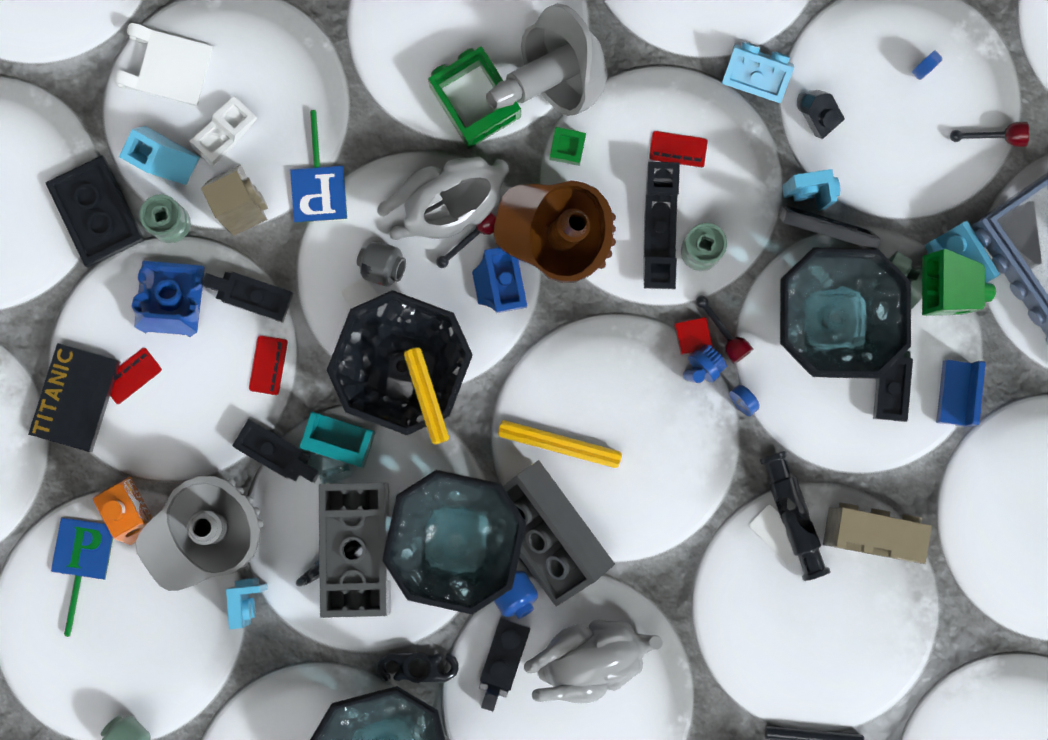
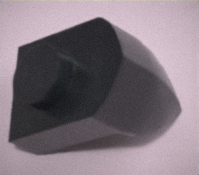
[797,90,845,139]

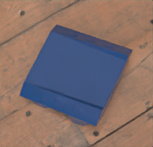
[131,261,205,337]

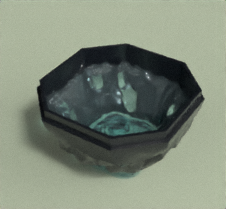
[780,247,911,379]
[382,470,526,615]
[310,686,445,740]

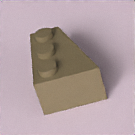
[201,165,268,236]
[823,502,932,564]

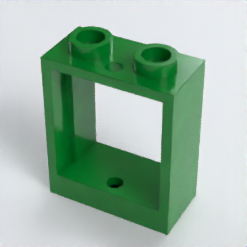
[428,46,521,149]

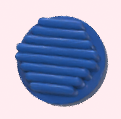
[683,345,727,383]

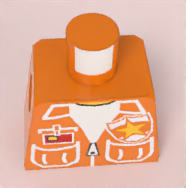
[93,476,153,545]

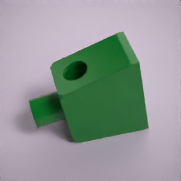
[922,249,996,316]

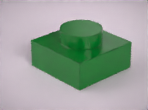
[549,127,586,166]

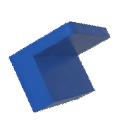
[936,360,986,427]

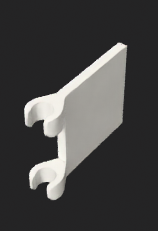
[114,23,213,106]

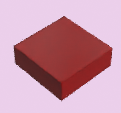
[674,317,713,355]

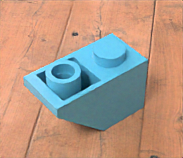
[119,126,200,185]

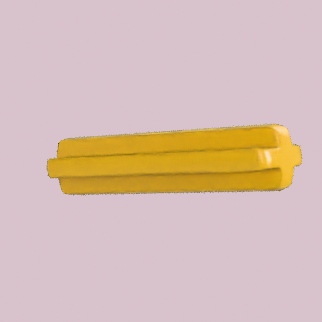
[404,348,449,444]

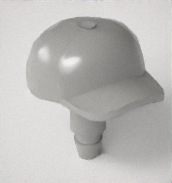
[486,3,607,116]
[135,476,264,591]

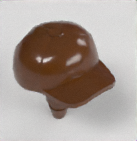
[493,180,616,283]

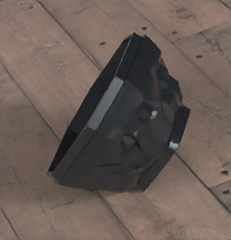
[327,290,473,435]

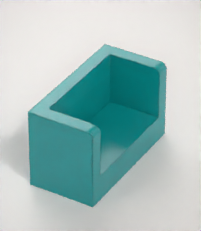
[299,411,376,468]

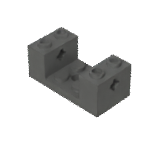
[319,483,391,618]

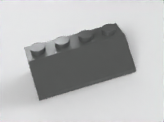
[502,460,615,607]

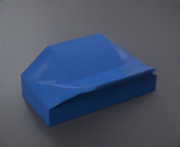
[472,247,528,313]

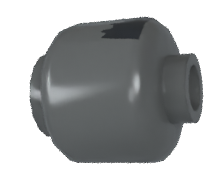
[357,241,406,286]

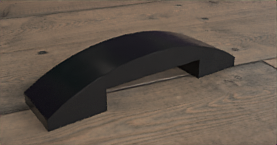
[643,161,680,290]

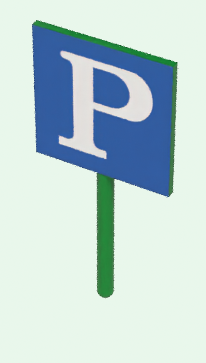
[290,110,347,223]

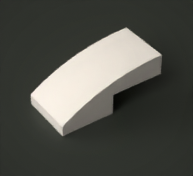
[189,96,257,167]

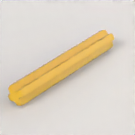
[498,420,622,468]

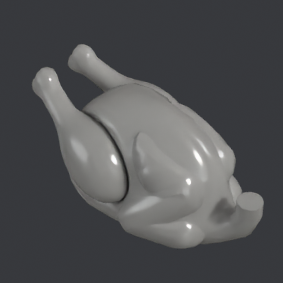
[377,157,509,240]
[524,620,663,704]

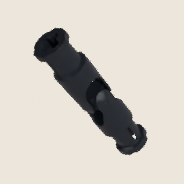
[760,450,831,581]

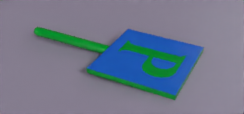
[51,518,113,637]

